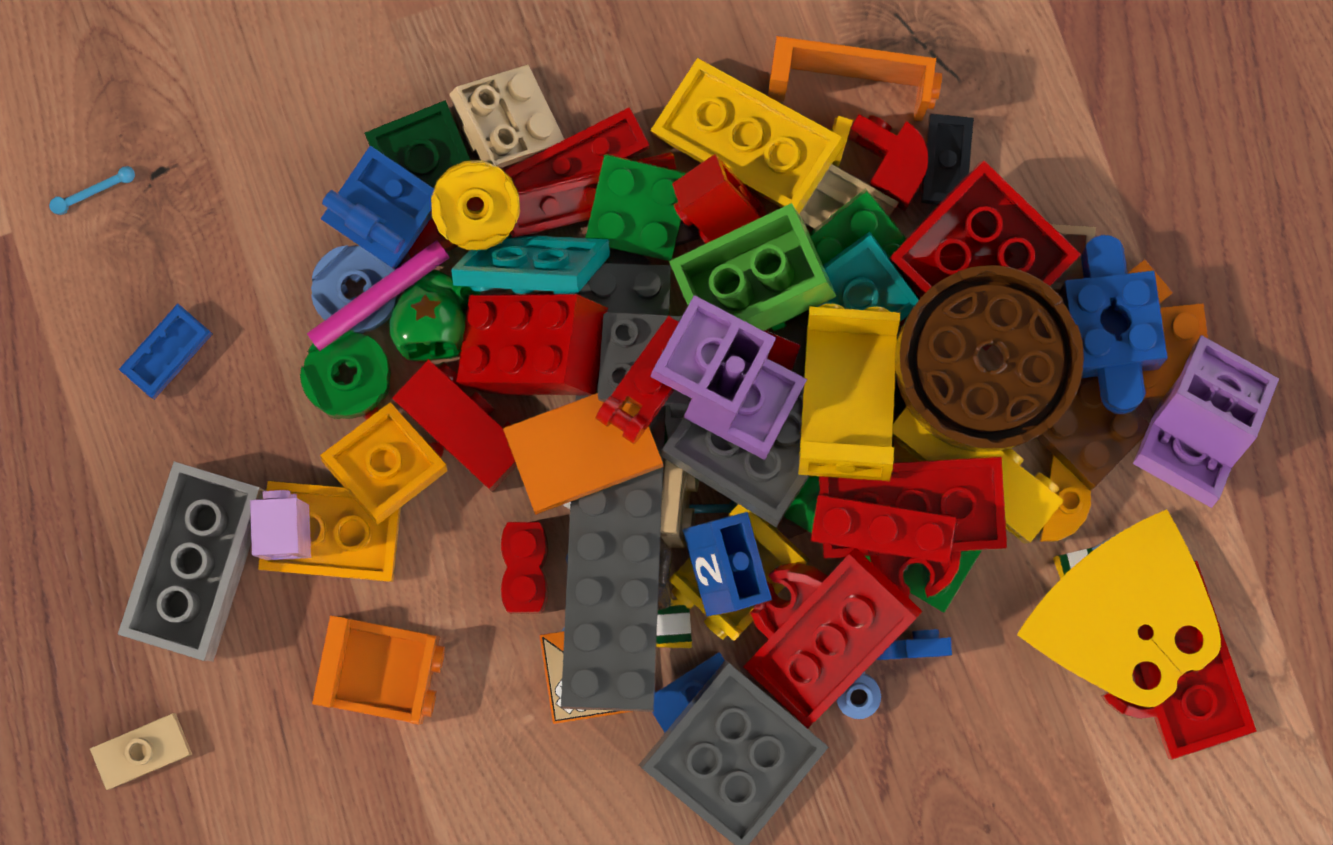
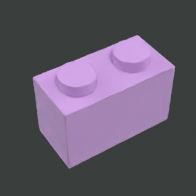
[250,490,311,560]

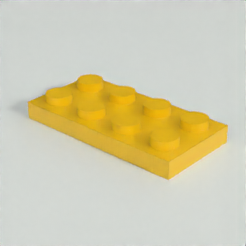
[650,58,845,214]

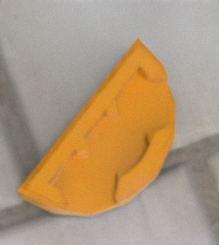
[1039,454,1091,542]

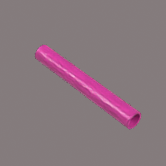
[307,240,450,351]

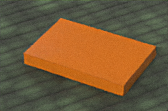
[503,393,664,515]

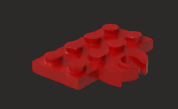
[819,457,1007,598]
[743,548,923,729]
[1101,561,1257,760]

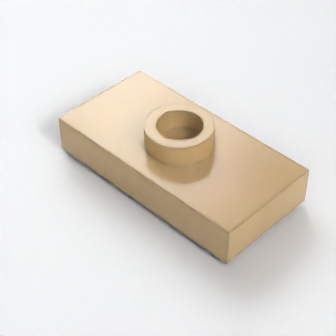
[90,713,192,790]

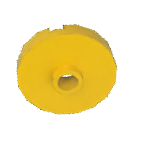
[431,160,520,250]

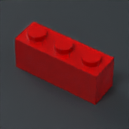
[392,359,517,492]
[811,494,956,564]

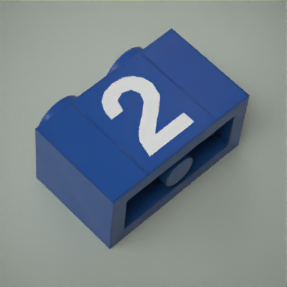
[683,512,772,616]

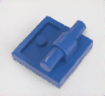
[321,146,434,270]

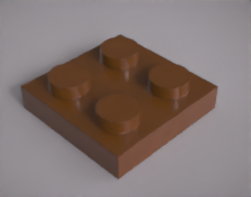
[1036,376,1149,491]

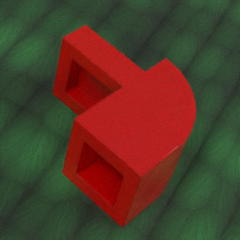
[848,114,928,211]

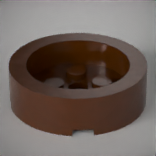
[895,265,1084,452]

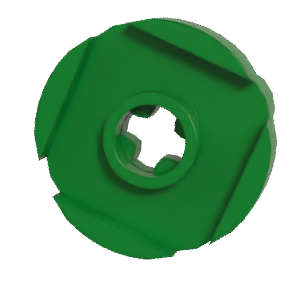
[300,330,391,419]

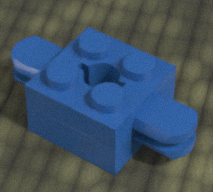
[1058,235,1168,414]

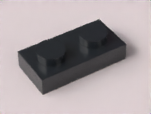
[921,114,974,205]

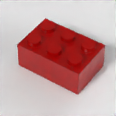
[456,294,608,396]

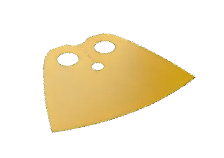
[1017,509,1221,707]

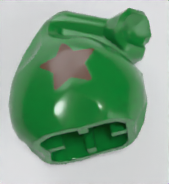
[389,269,480,361]

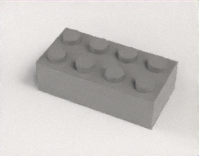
[118,461,266,662]

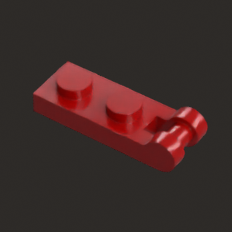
[595,315,679,444]

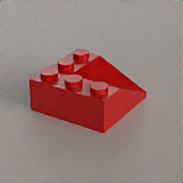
[889,160,1081,351]

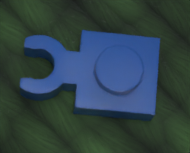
[876,629,952,660]

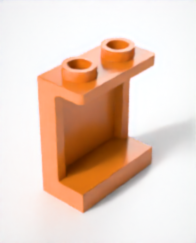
[312,615,445,725]

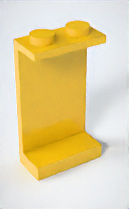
[798,304,900,481]

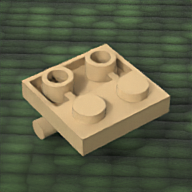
[450,65,565,171]

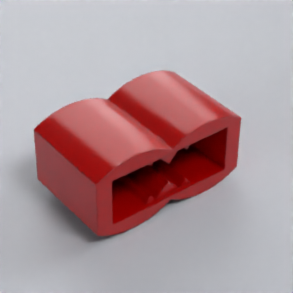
[501,522,548,614]

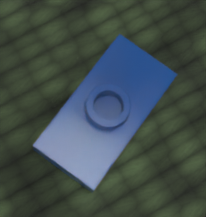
[119,303,213,400]
[652,652,725,732]

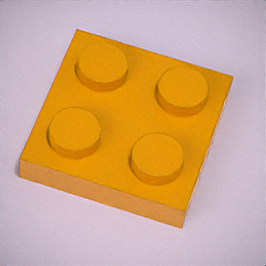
[320,402,447,525]

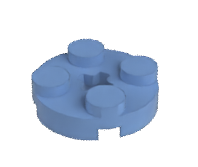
[311,245,401,333]

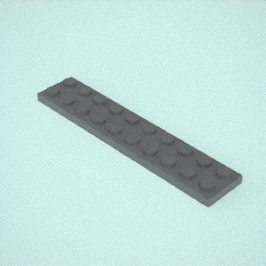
[561,264,671,712]

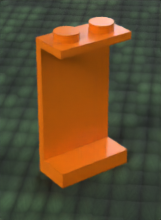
[768,36,942,122]

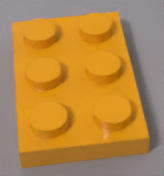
[258,481,401,582]

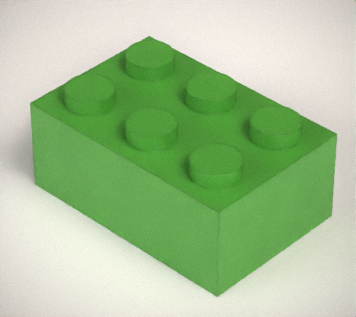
[669,203,837,331]

